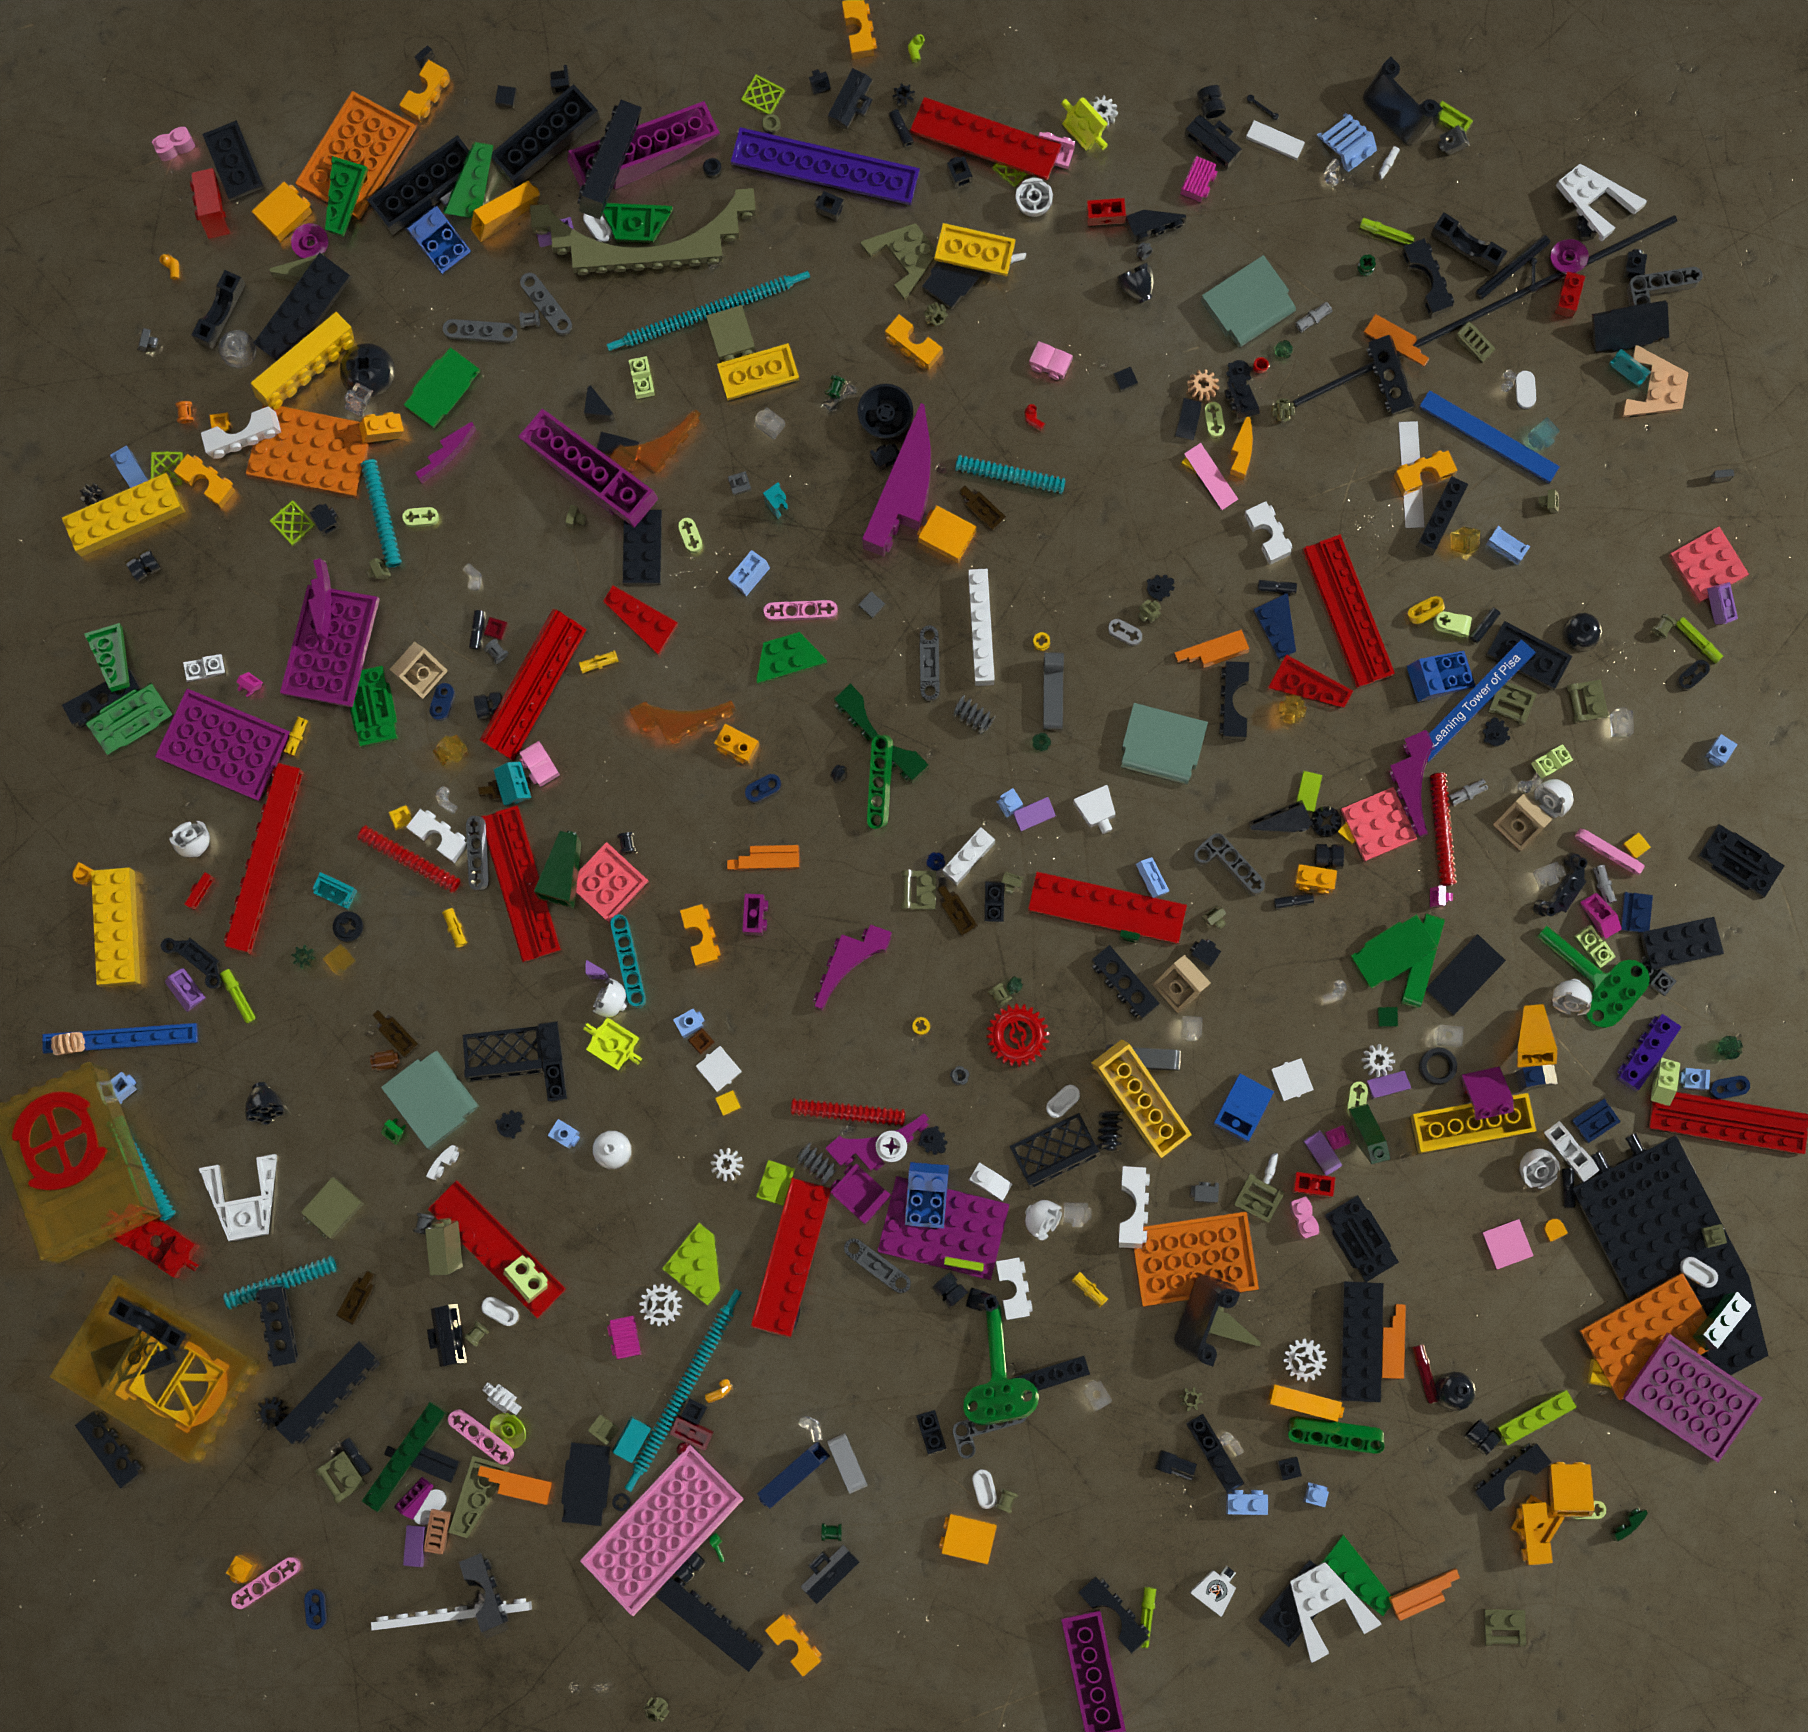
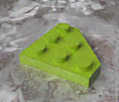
[662,1223,720,1305]

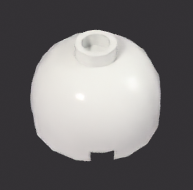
[1016,178,1053,217]
[1534,779,1574,818]
[169,821,210,857]
[592,978,628,1017]
[1552,979,1592,1015]
[593,1131,631,1169]
[1519,1149,1560,1189]
[1025,1200,1062,1240]

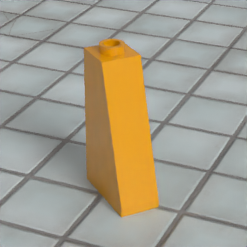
[470,181,540,242]
[1517,1004,1558,1068]
[1267,1384,1344,1422]

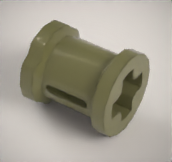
[1652,614,1677,639]
[988,983,1012,1008]
[464,1321,489,1347]
[995,1488,1018,1513]

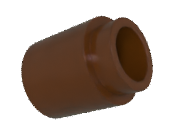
[370,1049,400,1071]

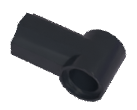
[965,1287,999,1312]
[1154,1450,1197,1480]

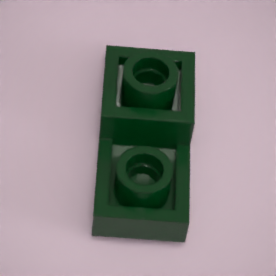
[1611,1508,1648,1542]

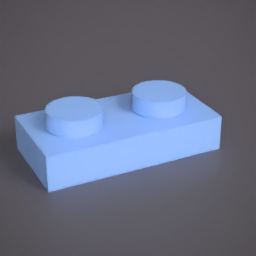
[1136,857,1169,898]

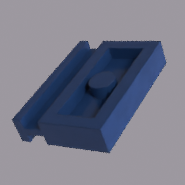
[1620,892,1653,933]
[1571,1098,1621,1144]

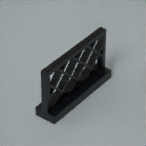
[463,1026,544,1082]
[1010,1113,1100,1190]

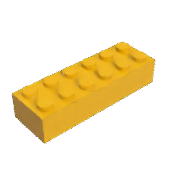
[251,312,355,410]
[62,473,185,557]
[91,868,140,988]
[1091,1039,1192,1158]
[1410,1093,1536,1154]

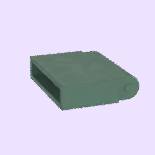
[1201,255,1296,347]
[1121,703,1208,785]
[381,1051,479,1150]

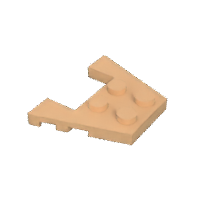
[1622,345,1688,417]

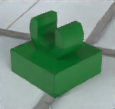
[381,1118,406,1145]

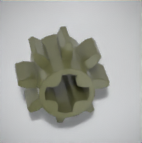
[923,302,948,327]
[1272,398,1295,421]
[1138,599,1161,623]
[1179,1387,1203,1411]
[643,1697,669,1722]

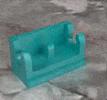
[1609,349,1651,387]
[763,482,788,519]
[493,762,531,805]
[312,872,357,909]
[612,1416,651,1463]

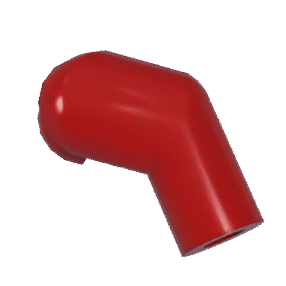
[1024,404,1045,432]

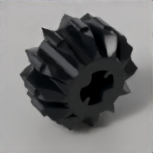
[255,1397,288,1430]

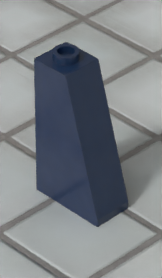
[757,1442,831,1509]

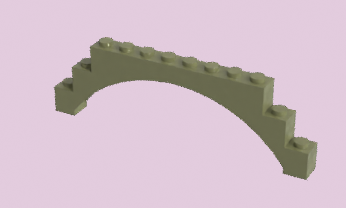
[530,188,756,275]

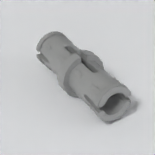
[1295,302,1332,333]
[1448,779,1488,806]
[1593,865,1617,905]

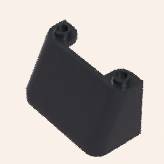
[1363,57,1443,145]
[1174,1275,1241,1367]

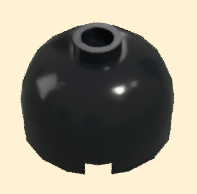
[1563,613,1602,652]
[1435,1371,1476,1411]

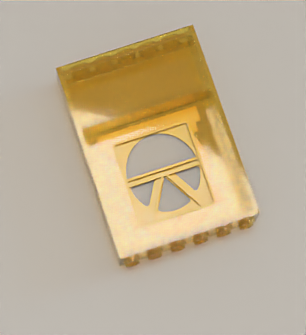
[50,1275,260,1464]

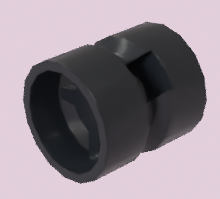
[1197,85,1227,119]
[125,548,161,582]
[474,691,502,720]
[1314,844,1344,869]
[932,1271,968,1309]
[1464,1418,1502,1456]
[675,1551,707,1584]

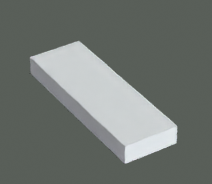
[1246,120,1305,160]

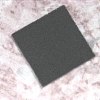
[1710,469,1734,483]
[858,591,885,619]

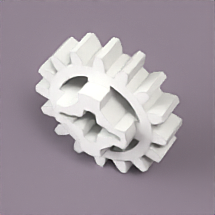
[639,1284,682,1327]
[1283,1339,1327,1382]
[482,1382,522,1415]

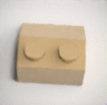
[389,641,448,699]
[1493,793,1552,851]
[1152,955,1211,1013]

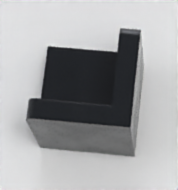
[550,65,571,94]

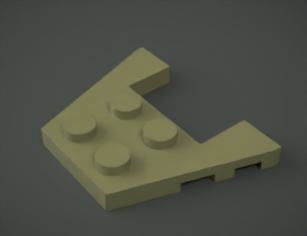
[860,223,936,300]

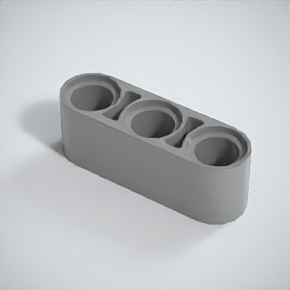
[827,1433,868,1494]

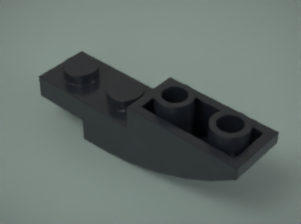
[538,1021,567,1101]
[1186,1414,1244,1494]

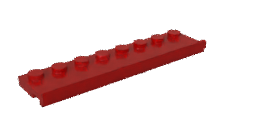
[909,97,1062,180]
[1302,534,1395,689]
[480,609,587,761]
[481,805,561,963]
[1028,872,1187,944]
[1648,1092,1808,1155]
[751,1177,832,1338]
[428,1180,566,1319]

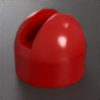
[1253,357,1269,374]

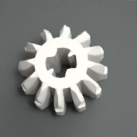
[1089,96,1118,128]
[1361,1044,1395,1078]
[710,1148,744,1181]

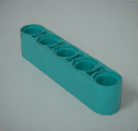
[611,915,646,1008]

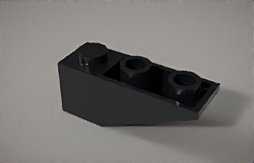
[1125,210,1186,242]

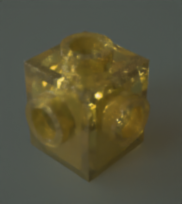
[1278,695,1307,724]
[432,734,468,766]

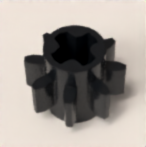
[892,83,915,108]
[80,483,104,506]

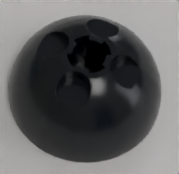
[339,343,395,398]
[857,384,914,439]

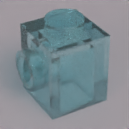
[1527,417,1560,450]

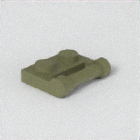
[1567,679,1609,723]
[1488,682,1537,726]
[901,870,936,910]
[1234,1173,1285,1223]
[315,1451,367,1504]
[1484,1609,1526,1647]

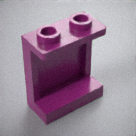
[1462,1066,1514,1120]
[830,1163,891,1225]

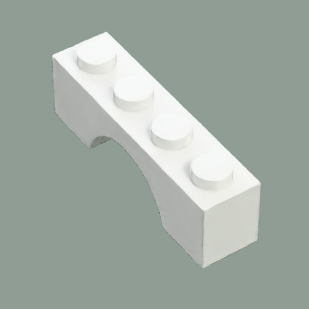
[201,406,281,459]
[1119,1166,1150,1249]

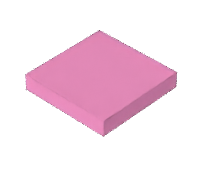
[1482,1219,1534,1270]

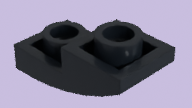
[1175,397,1202,440]
[596,432,639,460]
[984,881,1005,922]
[916,1410,947,1456]

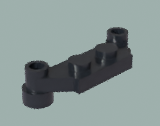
[1533,852,1587,917]
[161,937,222,989]

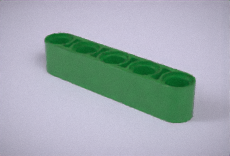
[867,735,893,829]
[1401,914,1445,1009]
[1288,1416,1385,1454]

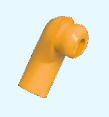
[159,254,179,280]
[705,1379,732,1403]

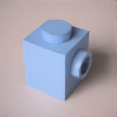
[1705,734,1738,767]
[673,1008,705,1038]
[548,1119,580,1149]

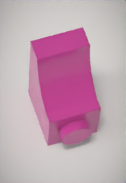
[1580,893,1621,939]

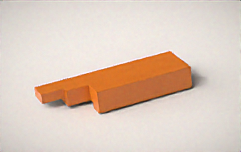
[1364,314,1429,367]
[1175,629,1249,668]
[727,845,799,870]
[1381,1304,1406,1379]
[478,1466,552,1505]
[1389,1568,1460,1621]

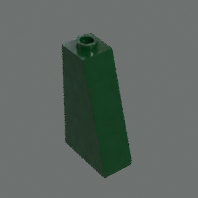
[534,831,582,909]
[1349,1104,1390,1164]

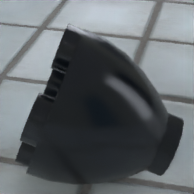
[1117,263,1154,303]
[245,1082,285,1125]

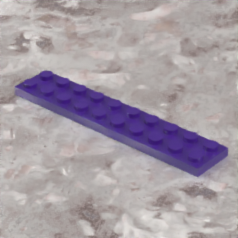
[731,127,920,205]

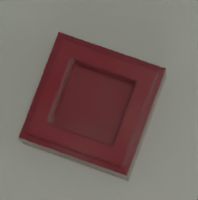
[484,617,508,641]

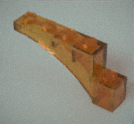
[609,409,701,474]
[629,701,736,745]

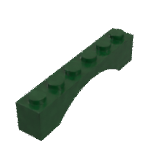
[834,683,929,784]
[362,1402,449,1513]

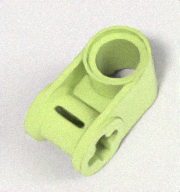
[1433,611,1472,637]

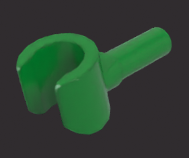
[709,1533,725,1563]

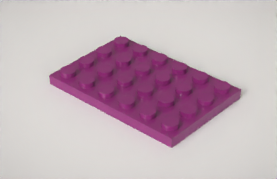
[280,585,380,707]
[155,688,290,802]
[877,1176,1010,1281]
[1622,1333,1763,1463]

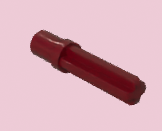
[1412,1344,1438,1404]

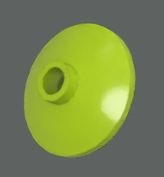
[490,1413,526,1449]

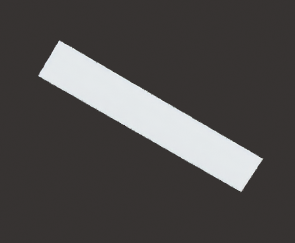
[1399,421,1425,528]

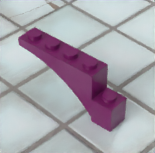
[1389,730,1435,837]
[813,924,892,1011]
[825,1113,929,1171]

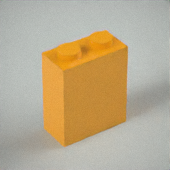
[252,182,313,243]
[917,505,976,563]
[1548,1462,1595,1517]
[939,1513,997,1564]

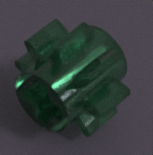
[291,945,316,969]
[1718,1036,1743,1060]

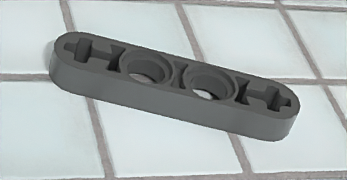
[466,816,488,890]

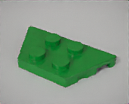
[603,203,673,243]
[756,632,827,684]

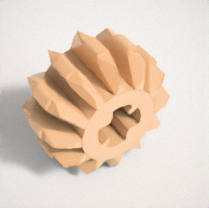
[1187,369,1219,402]
[51,1032,85,1056]

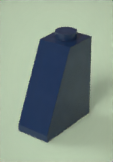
[1515,1065,1558,1092]

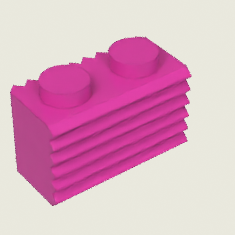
[1180,156,1218,202]
[607,1316,641,1359]

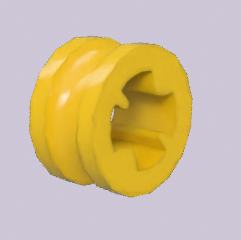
[1033,632,1050,651]
[912,1017,930,1035]

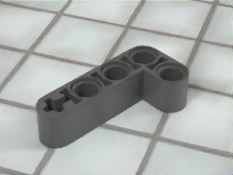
[1627,267,1702,306]
[1043,652,1064,730]
[1193,833,1265,896]
[1105,1044,1181,1071]
[953,1417,1027,1459]

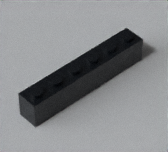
[656,1577,765,1672]

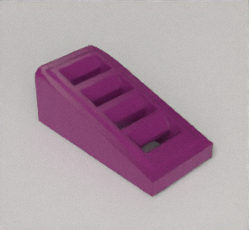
[394,1477,434,1520]

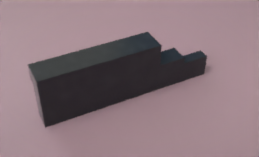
[384,1446,461,1483]

